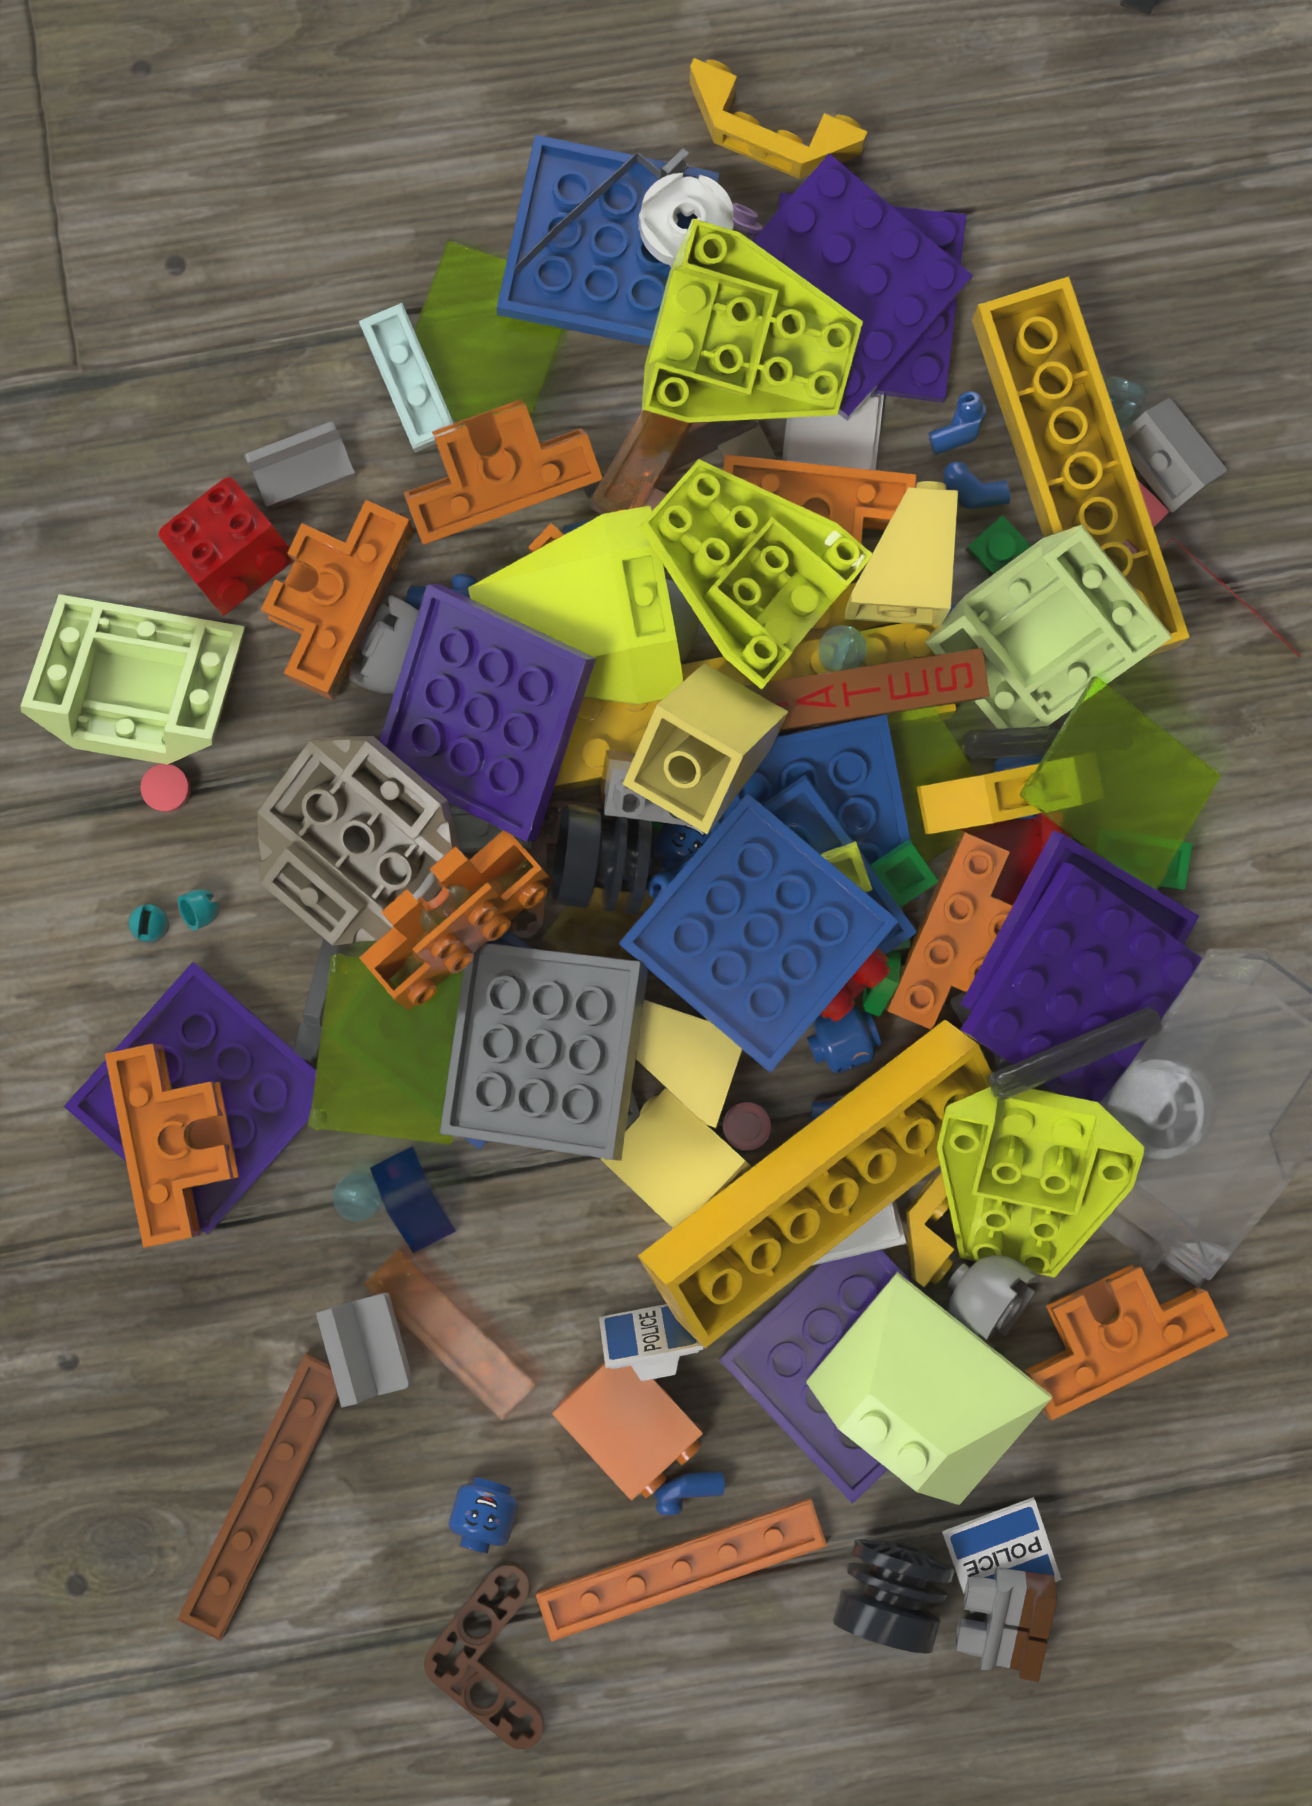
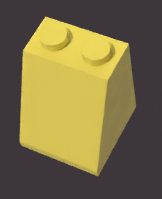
[845,481,958,626]
[623,663,788,834]
[636,1000,742,1128]
[600,1088,752,1228]

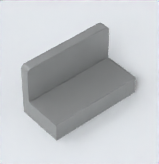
[1121,398,1227,513]
[245,421,356,511]
[316,1292,414,1408]

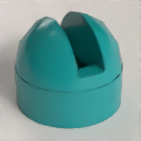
[178,889,219,931]
[128,904,169,943]

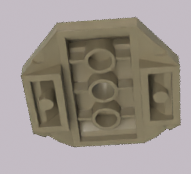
[257,736,461,946]

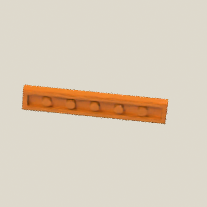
[536,1497,827,1642]

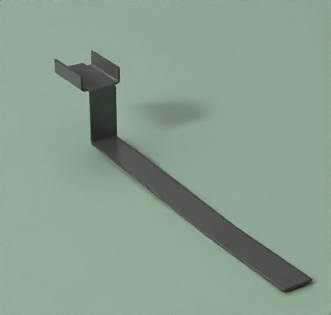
[514,147,689,275]
[293,938,339,1061]

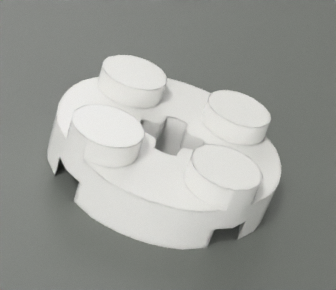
[638,173,734,267]

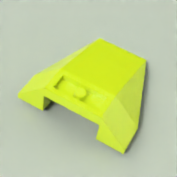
[642,219,863,423]
[639,459,872,689]
[468,506,683,705]
[937,1082,1144,1278]

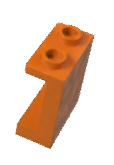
[552,1361,703,1501]

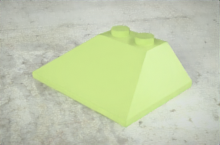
[926,525,1172,749]
[20,594,245,765]
[806,1272,1052,1505]

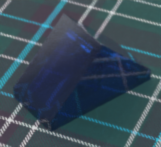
[370,1146,456,1253]

